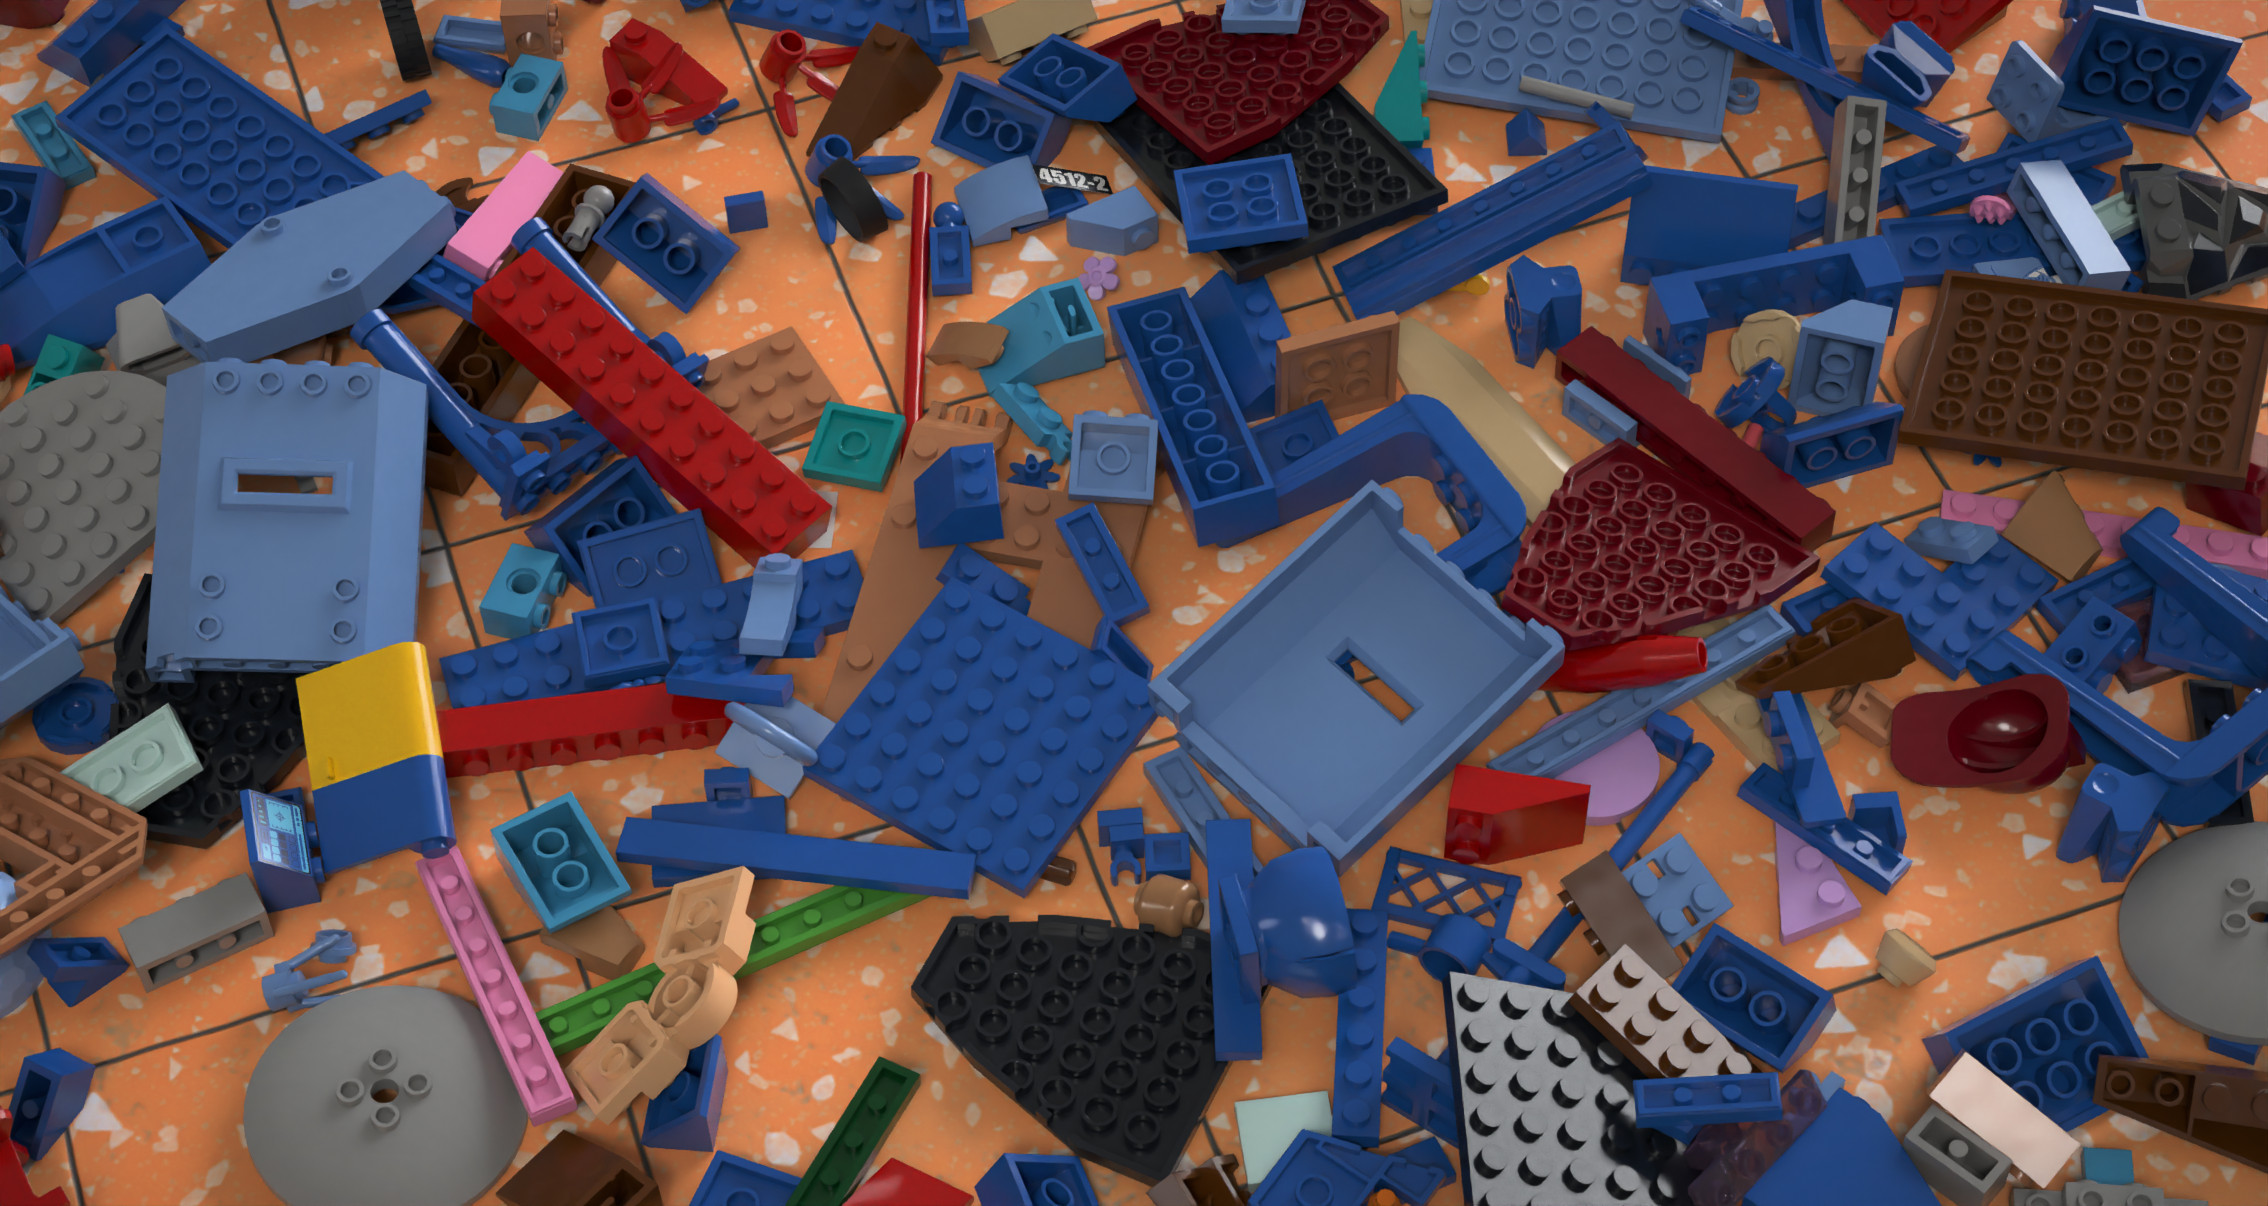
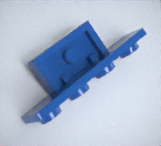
[1755,690,1846,828]

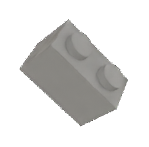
[1902,1104,2013,1206]

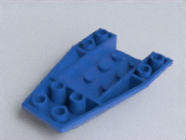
[0,196,211,370]

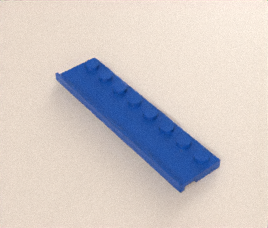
[1332,121,1653,320]

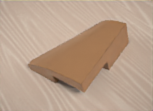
[2001,470,2103,582]
[539,905,645,981]

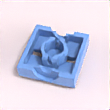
[1622,832,1734,949]

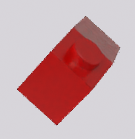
[609,18,728,106]

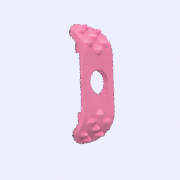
[1969,192,2017,225]

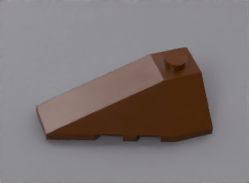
[806,22,943,161]
[1735,597,1916,699]

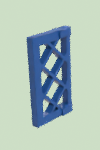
[1371,846,1522,944]

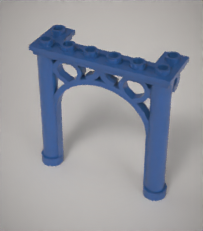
[350,217,710,521]

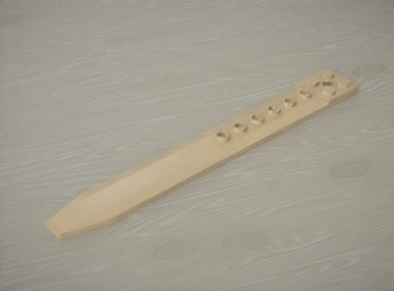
[1397,316,1841,775]

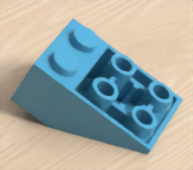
[977,278,1105,397]

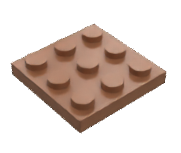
[1275,311,1400,421]
[699,326,845,449]

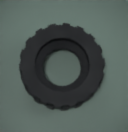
[380,0,432,81]

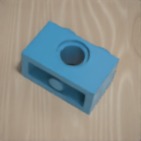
[489,53,568,141]
[479,543,567,639]

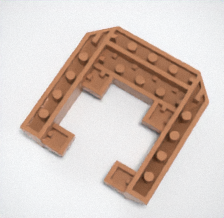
[0,757,148,960]

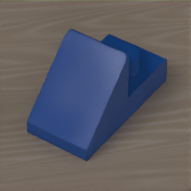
[27,937,129,1007]

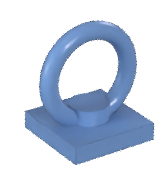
[715,696,836,800]

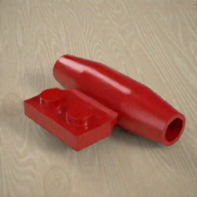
[1537,631,1708,694]

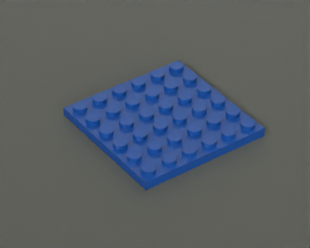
[802,577,1158,899]

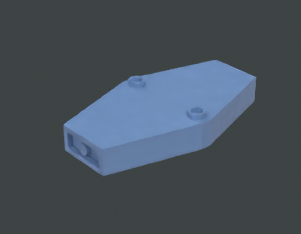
[162,170,457,363]

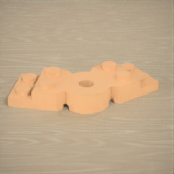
[563,866,756,1126]

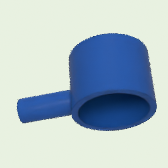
[1387,914,1492,982]

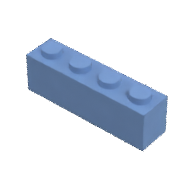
[2006,160,2132,291]

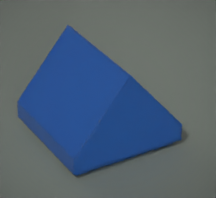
[1505,108,1547,156]

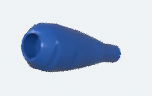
[432,43,511,88]

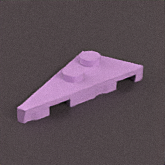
[1773,820,1862,946]

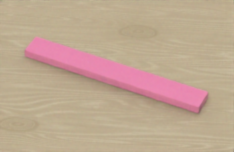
[415,846,578,1127]

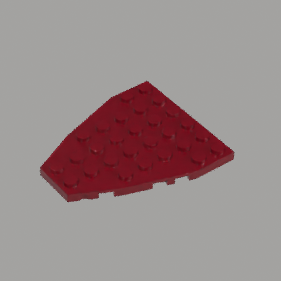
[1087,0,1390,165]
[1501,437,1821,651]

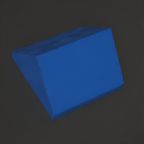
[641,1034,728,1152]

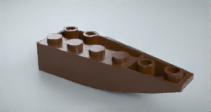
[2092,1055,2268,1174]

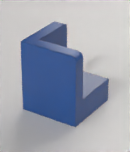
[1847,791,1907,854]

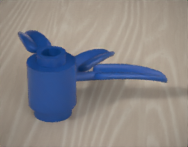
[805,134,920,245]

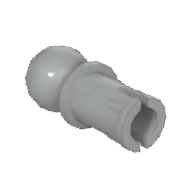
[562,185,615,251]

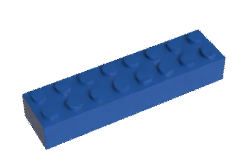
[1107,287,1280,547]

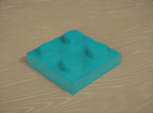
[802,401,907,492]

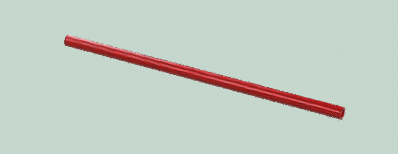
[900,172,932,464]

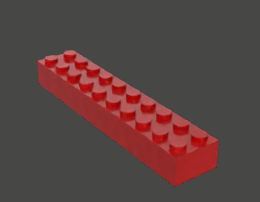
[471,247,832,568]

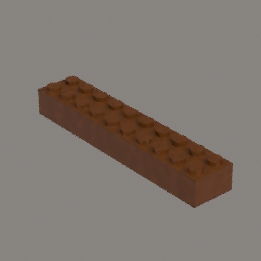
[425,163,636,497]

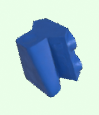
[1861,21,1955,109]
[1504,255,1582,369]
[2056,763,2171,883]

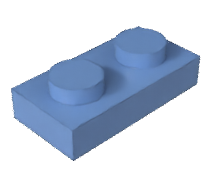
[1904,517,1999,564]

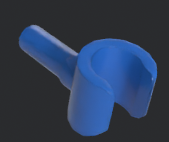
[693,98,739,135]

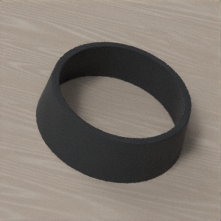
[818,157,888,242]

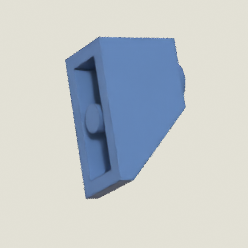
[1066,185,1158,256]

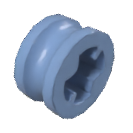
[1726,77,1760,115]

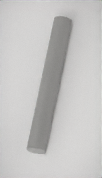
[1519,75,1635,119]

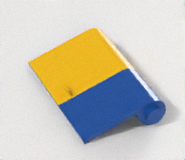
[296,642,457,875]

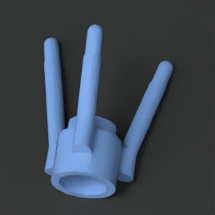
[262,934,348,1013]

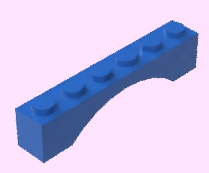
[1763,0,1843,164]

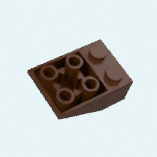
[496,1129,663,1206]

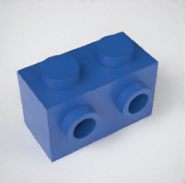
[2044,596,2143,694]

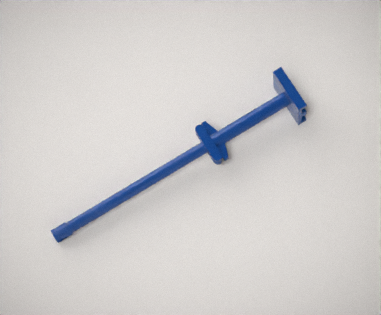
[1381,742,1715,1149]

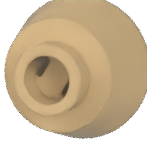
[1876,928,1936,988]

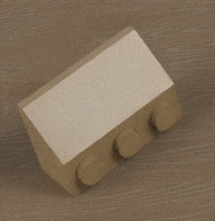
[967,0,1098,65]

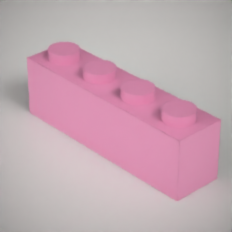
[443,151,564,282]

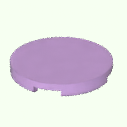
[1535,710,1660,826]

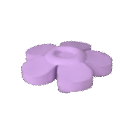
[1078,256,1120,301]

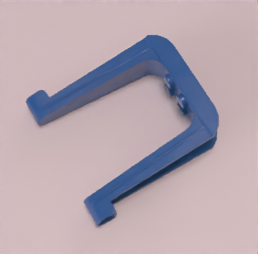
[1216,394,1526,679]
[1965,507,2268,827]

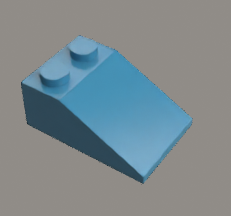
[490,791,632,934]

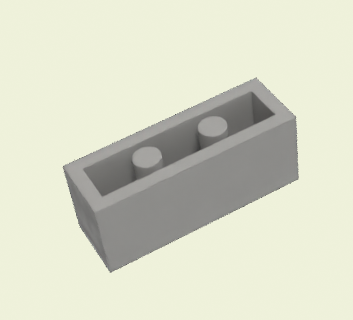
[118,872,275,993]

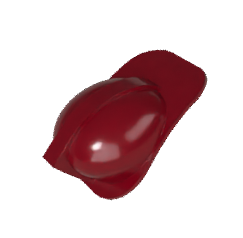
[1890,674,2086,794]

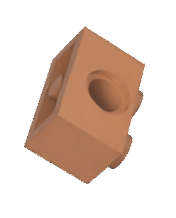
[500,0,564,67]

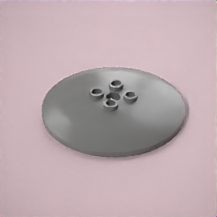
[2118,821,2268,1046]
[243,985,528,1206]

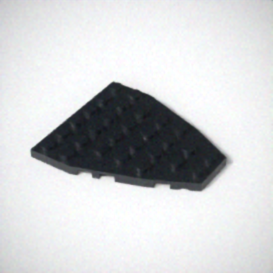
[109,573,310,849]
[911,915,1272,1187]

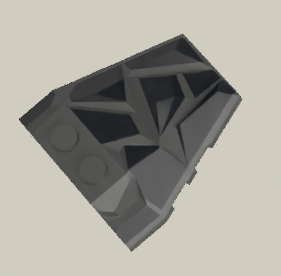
[2120,163,2268,300]

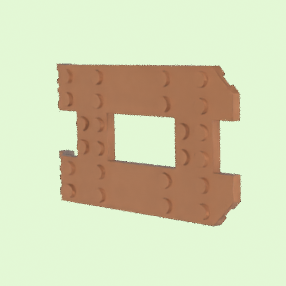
[821,401,1166,803]

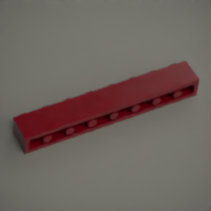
[1555,326,1836,553]

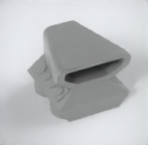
[106,294,201,387]

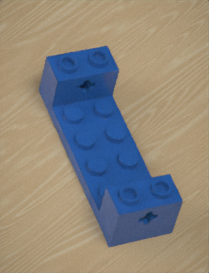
[1643,234,1905,375]

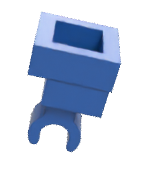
[1097,807,1144,887]

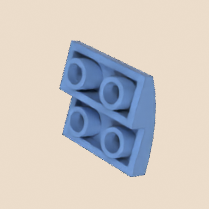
[954,155,1049,247]

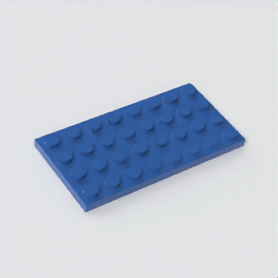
[55,26,385,249]

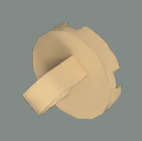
[1731,309,1801,390]

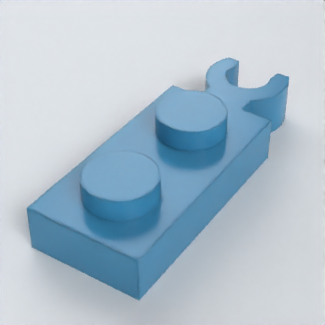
[992,382,1073,465]

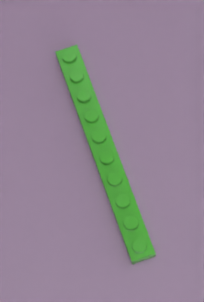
[535,847,931,1057]

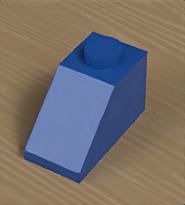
[9,1048,96,1161]

